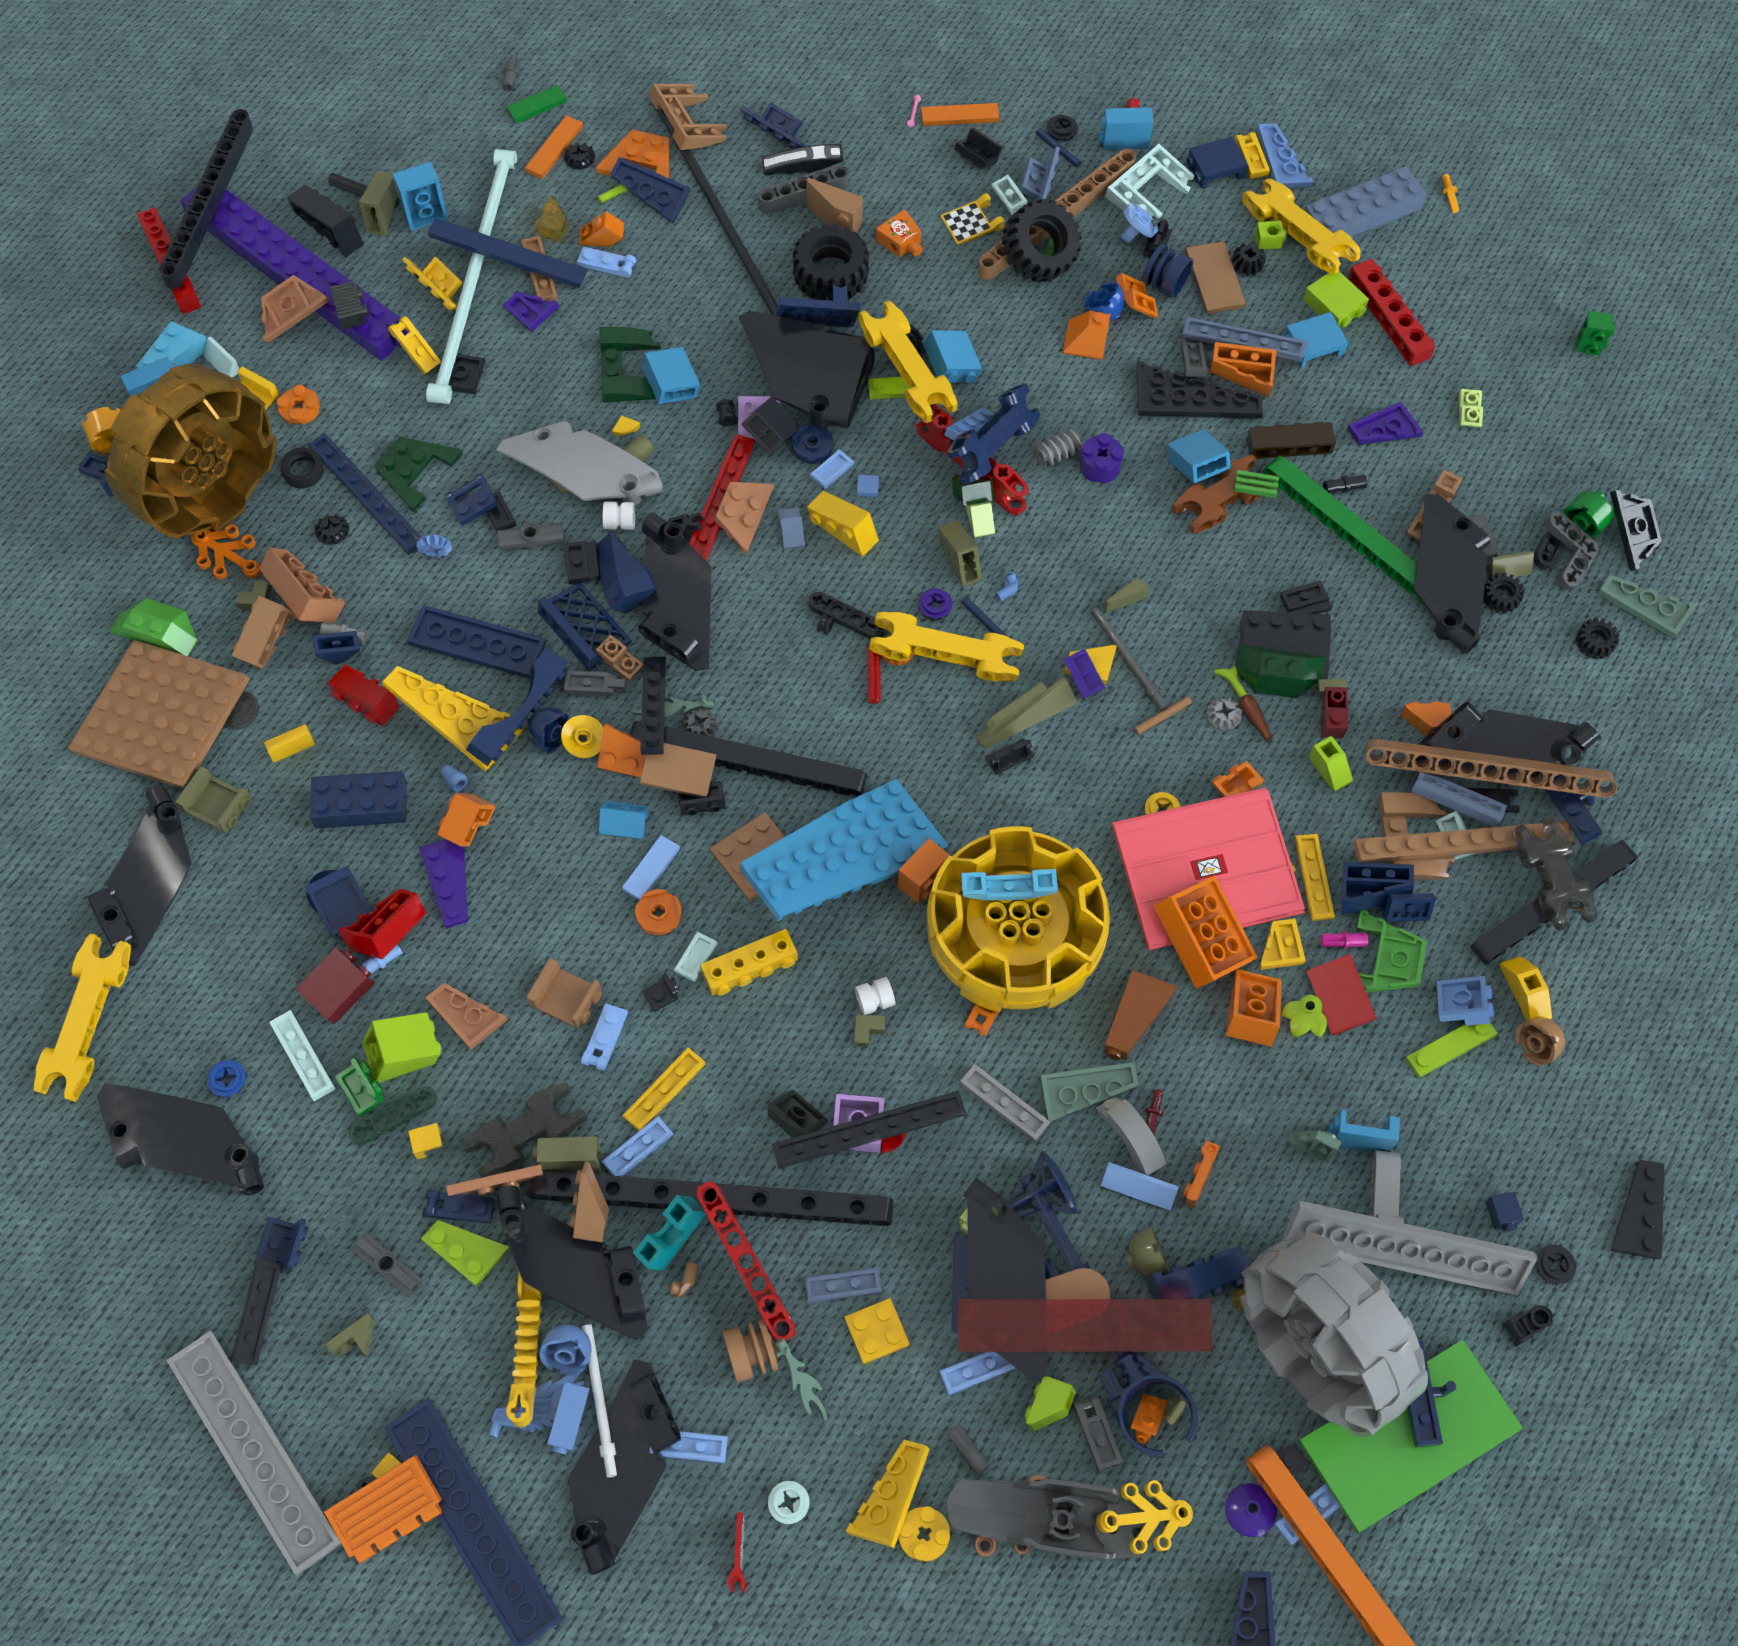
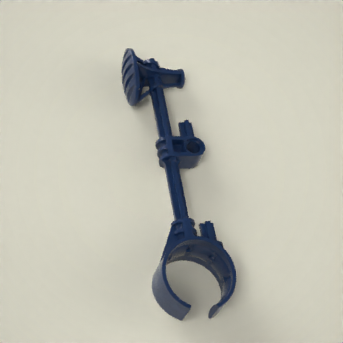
[1003,1151,1198,1458]

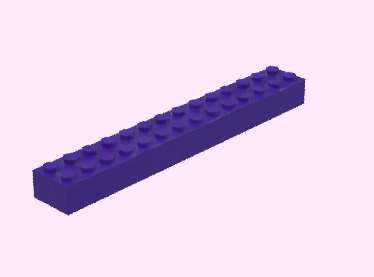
[180,187,408,361]

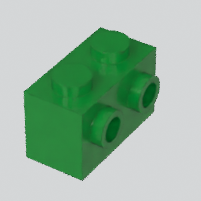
[1576,311,1616,355]

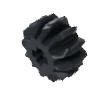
[1231,242,1266,277]

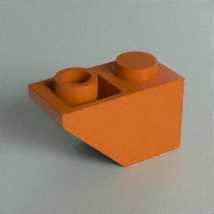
[579,211,624,246]
[1401,701,1453,736]

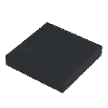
[435,354,486,395]

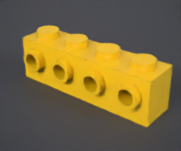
[700,929,798,996]

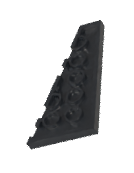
[1136,360,1263,418]

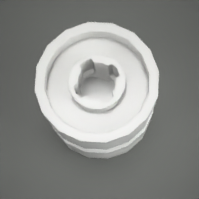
[603,502,636,530]
[855,977,895,1015]

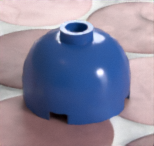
[1084,281,1126,321]

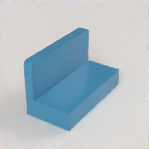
[599,801,649,839]

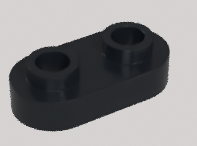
[1533,532,1564,569]

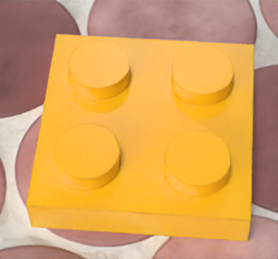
[844,1298,910,1365]

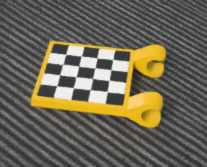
[940,193,1005,245]

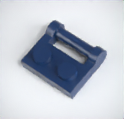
[445,473,499,526]

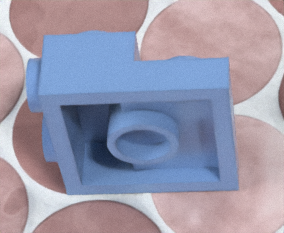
[1437,976,1494,1026]

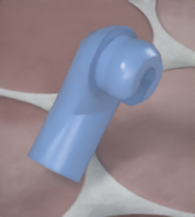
[995,572,1019,602]

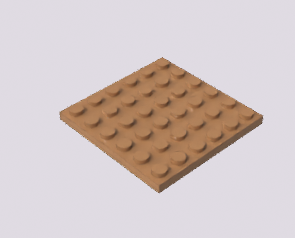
[68,640,250,789]

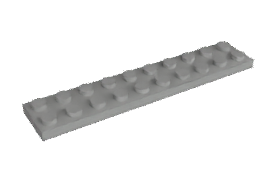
[1282,1201,1537,1296]
[166,1330,341,1576]

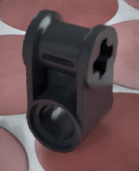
[1501,1305,1553,1347]

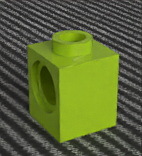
[1255,221,1286,249]

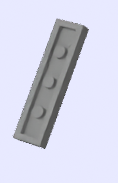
[960,1064,1050,1142]

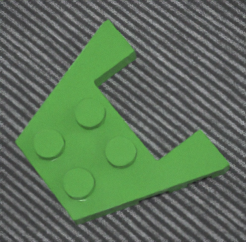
[1357,910,1427,992]

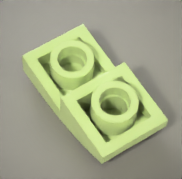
[1459,389,1483,428]

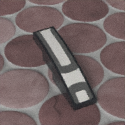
[762,144,844,176]

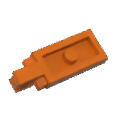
[1183,1141,1220,1209]

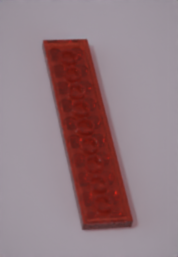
[957,1299,1212,1352]

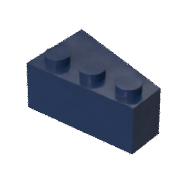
[1341,862,1414,915]

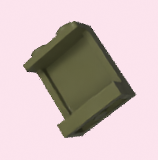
[175,766,251,834]

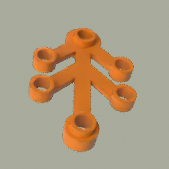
[191,524,261,580]

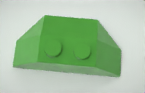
[109,598,198,657]

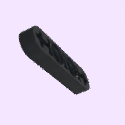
[809,592,884,640]

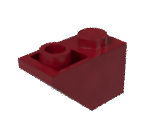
[1320,687,1348,738]

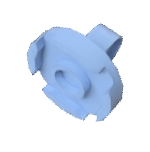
[1120,203,1159,244]

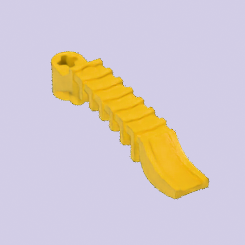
[506,1272,543,1428]

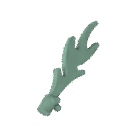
[632,696,714,719]
[775,1338,827,1420]

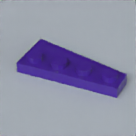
[419,839,468,929]

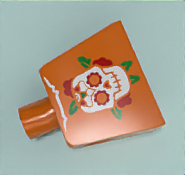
[876,209,923,257]

